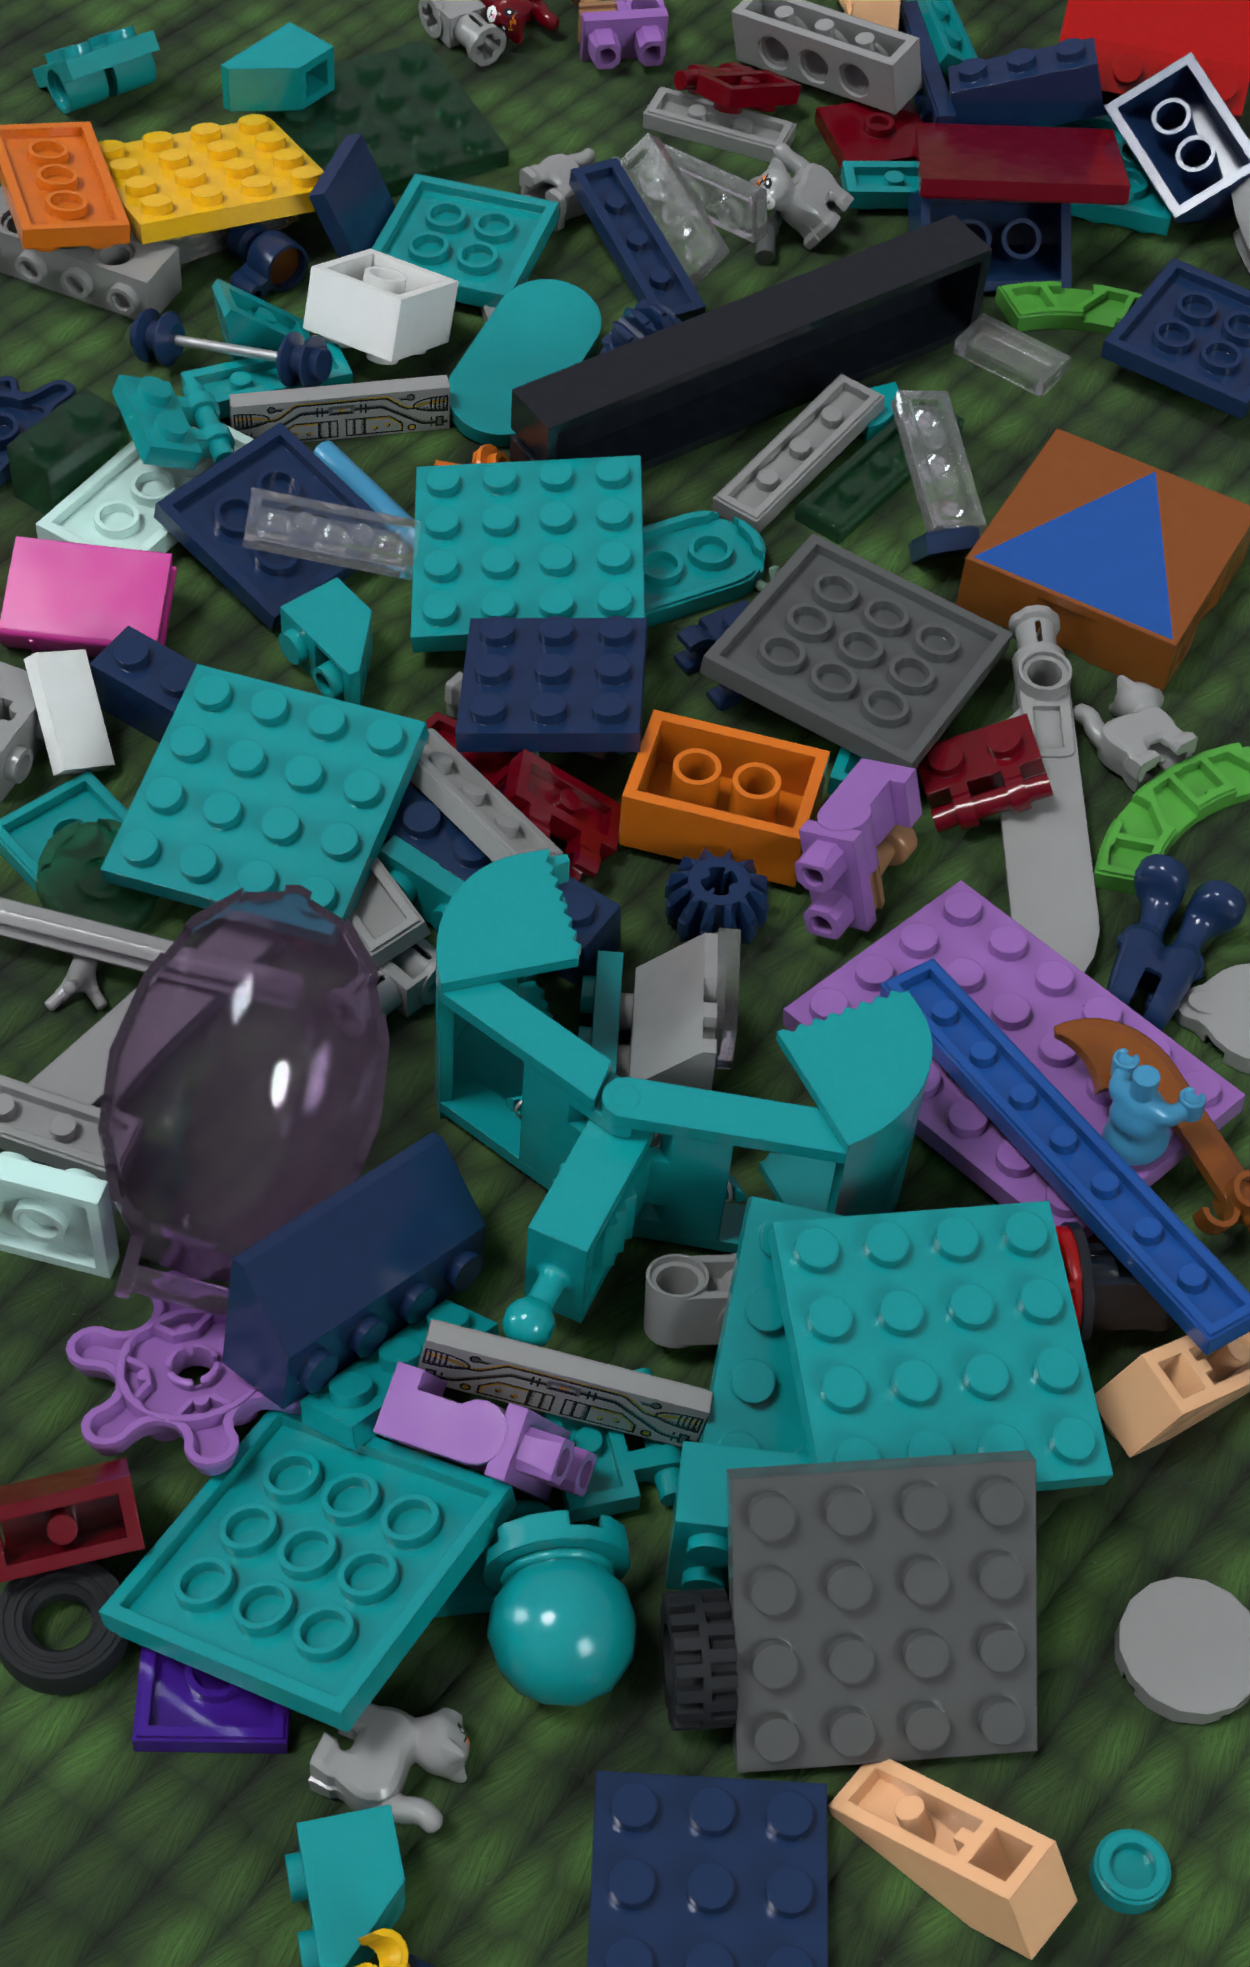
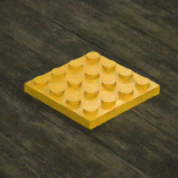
[98,114,324,245]

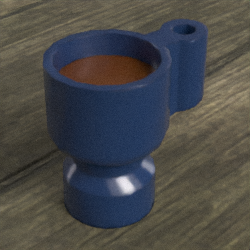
[227,222,309,300]

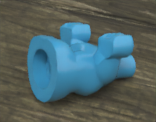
[1102,1048,1206,1166]

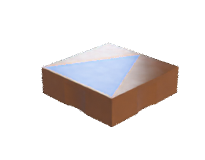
[956,428,1250,693]

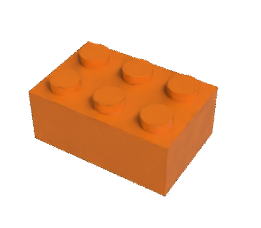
[618,709,830,887]

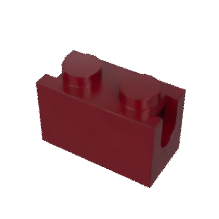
[0,1457,145,1583]

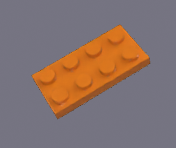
[0,121,130,252]

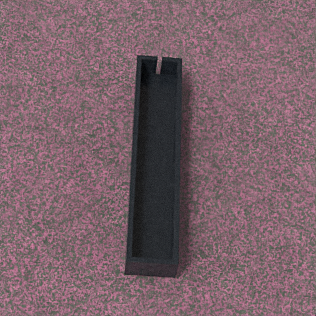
[510,214,992,472]

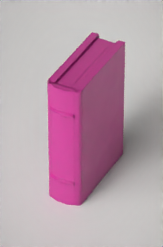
[0,536,178,657]

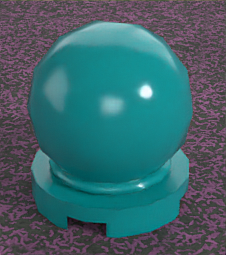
[481,1510,638,1707]

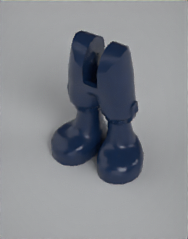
[1106,854,1247,1031]

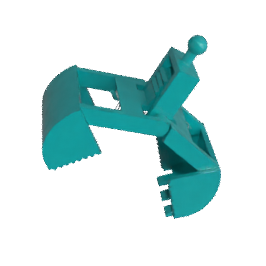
[435,849,933,1347]

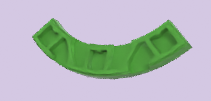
[995,281,1142,335]
[1093,743,1250,895]

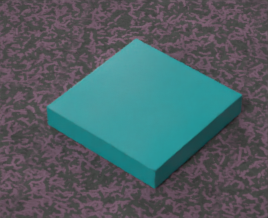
[0,770,128,913]

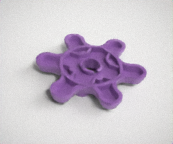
[66,1270,310,1476]

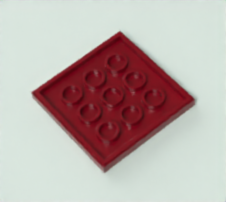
[915,123,1130,205]

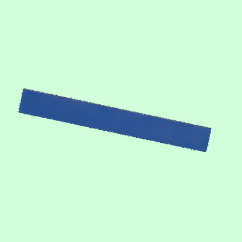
[880,958,1250,1356]

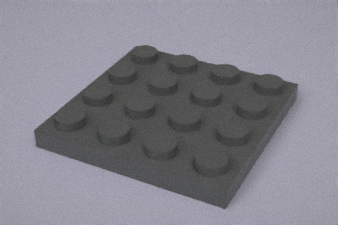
[699,533,1013,769]
[726,1450,1037,1773]

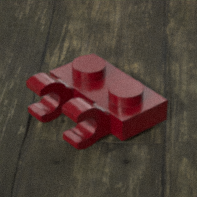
[504,749,621,882]

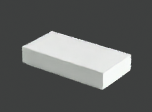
[24,649,115,776]

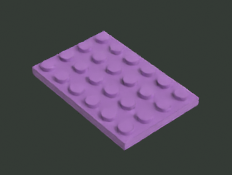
[783,880,1246,1239]

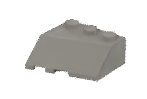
[616,933,718,1147]

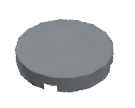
[1115,1577,1250,1725]

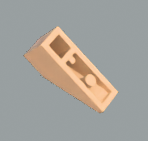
[1095,1332,1250,1458]
[828,1759,1078,1960]

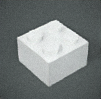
[303,249,459,365]

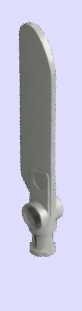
[997,605,1100,975]

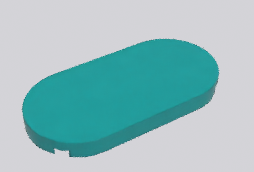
[448,279,602,447]
[643,510,766,628]

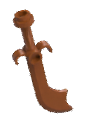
[1054,1018,1250,1235]

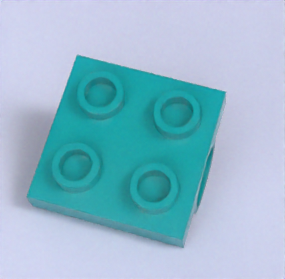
[32,25,160,114]

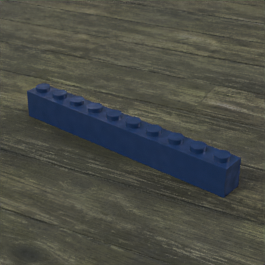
[90,625,621,988]

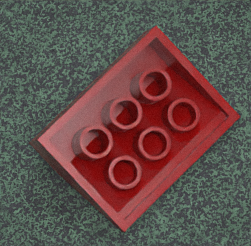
[1059,0,1250,123]

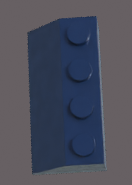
[222,1132,486,1410]

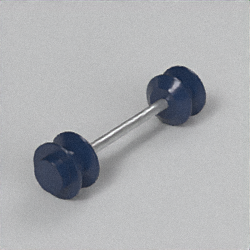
[129,308,332,388]

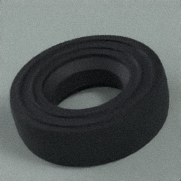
[0,1561,129,1695]

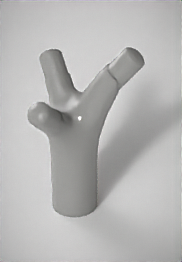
[45,955,107,1011]

